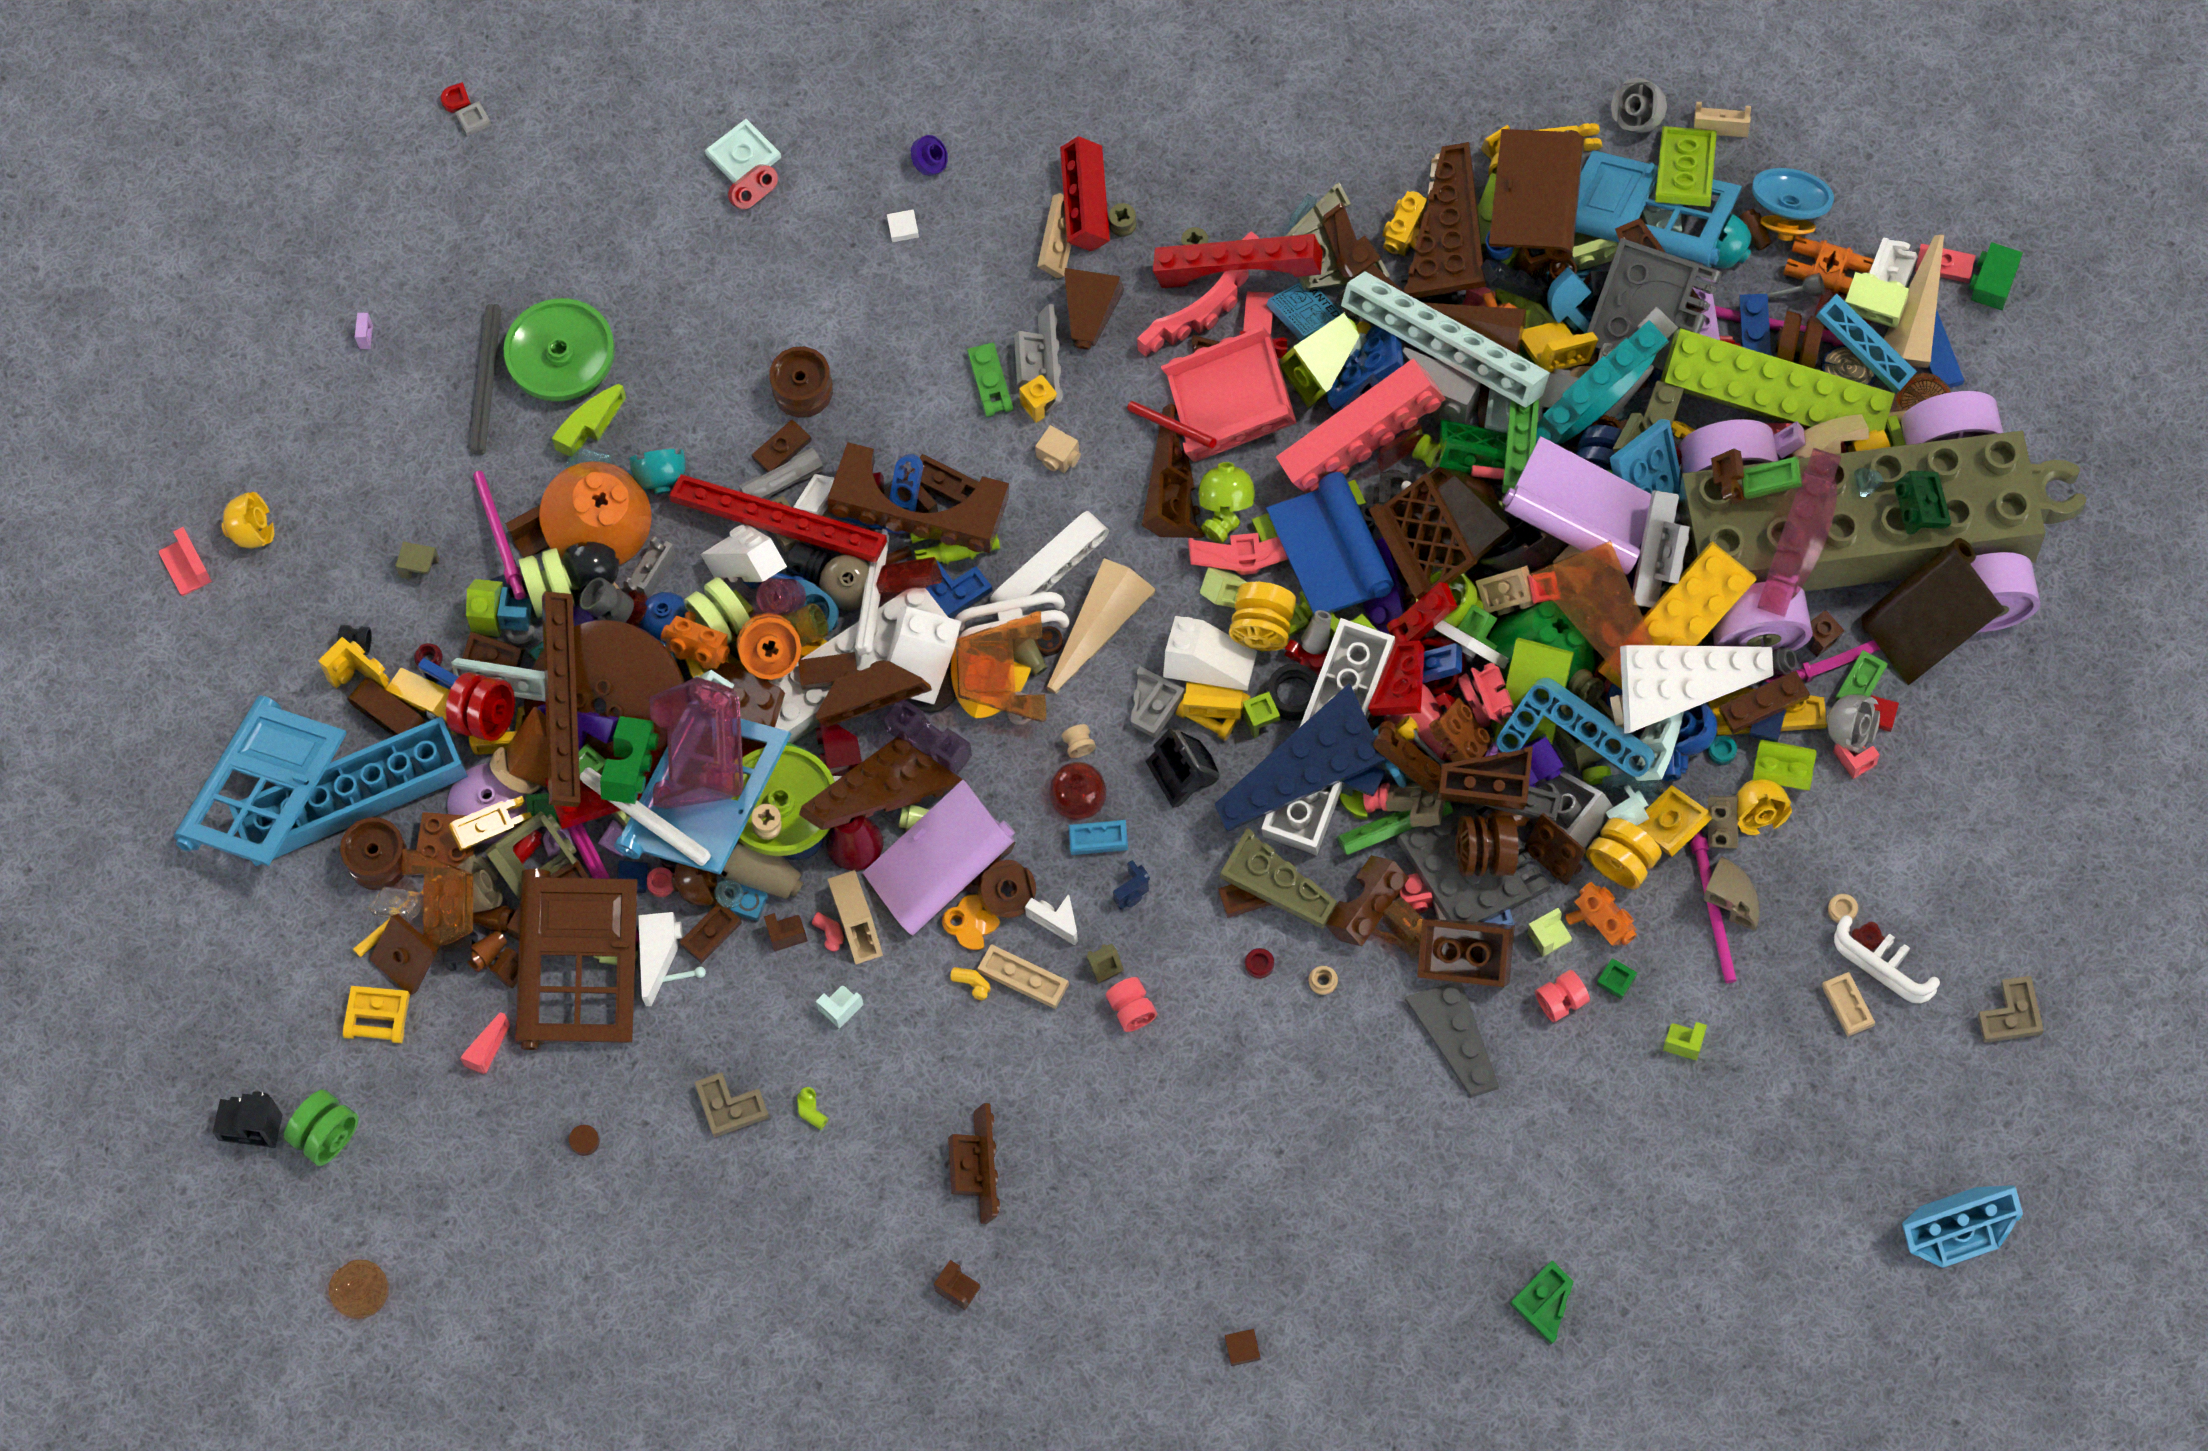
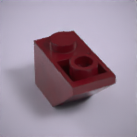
[816,723,862,776]

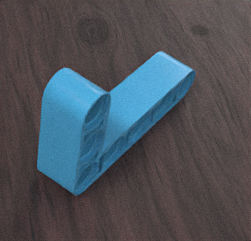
[1497,678,1655,777]

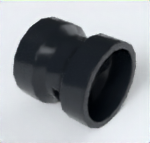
[337,625,372,655]

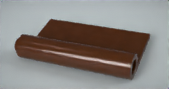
[1489,129,1584,261]

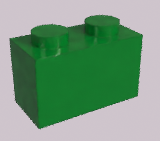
[1969,242,2023,311]

